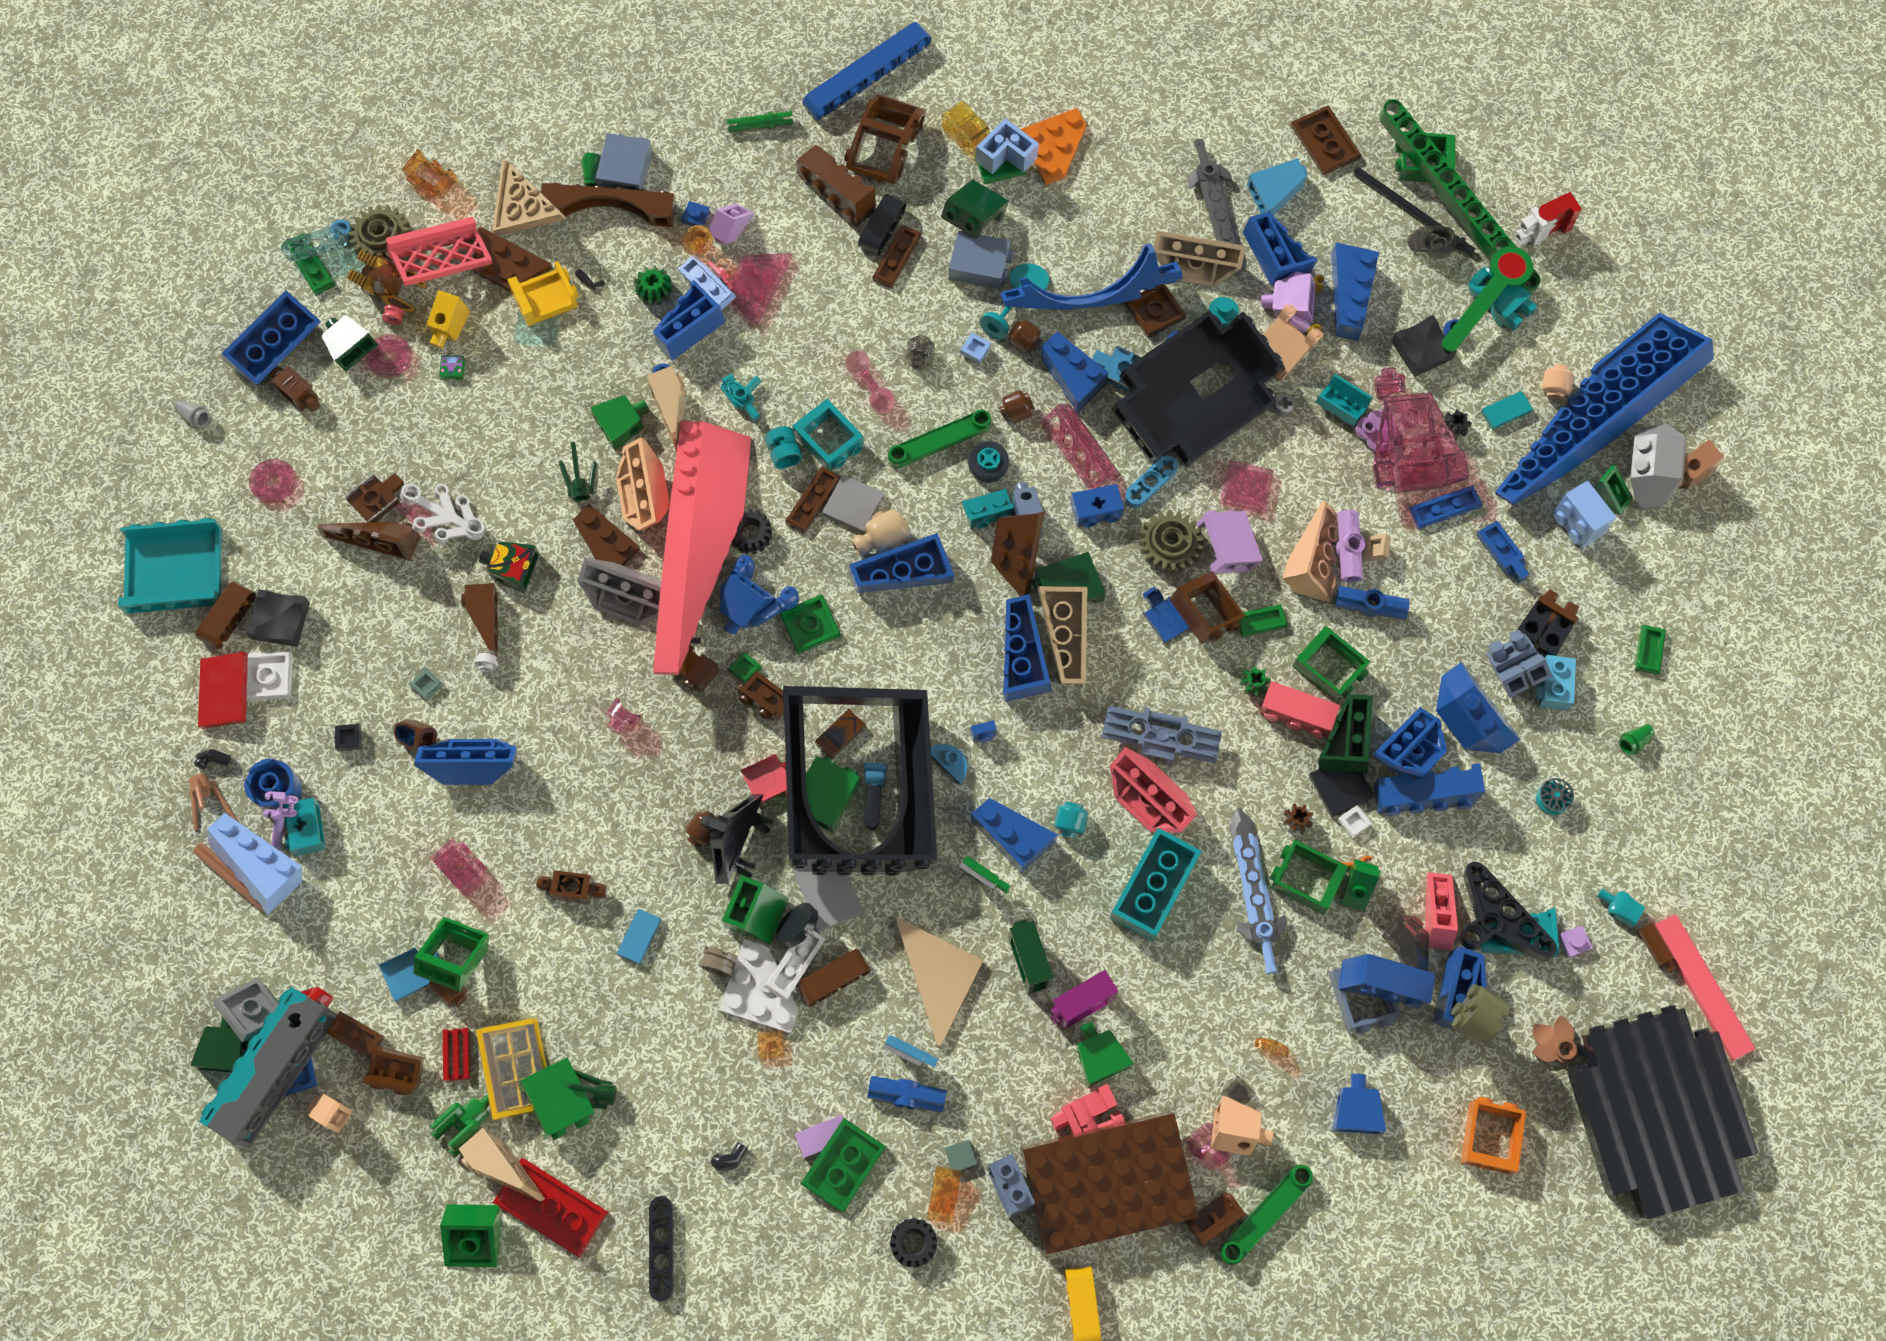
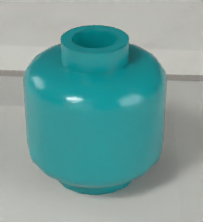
[1054,801,1089,838]

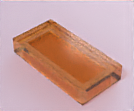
[927,1166,962,1224]

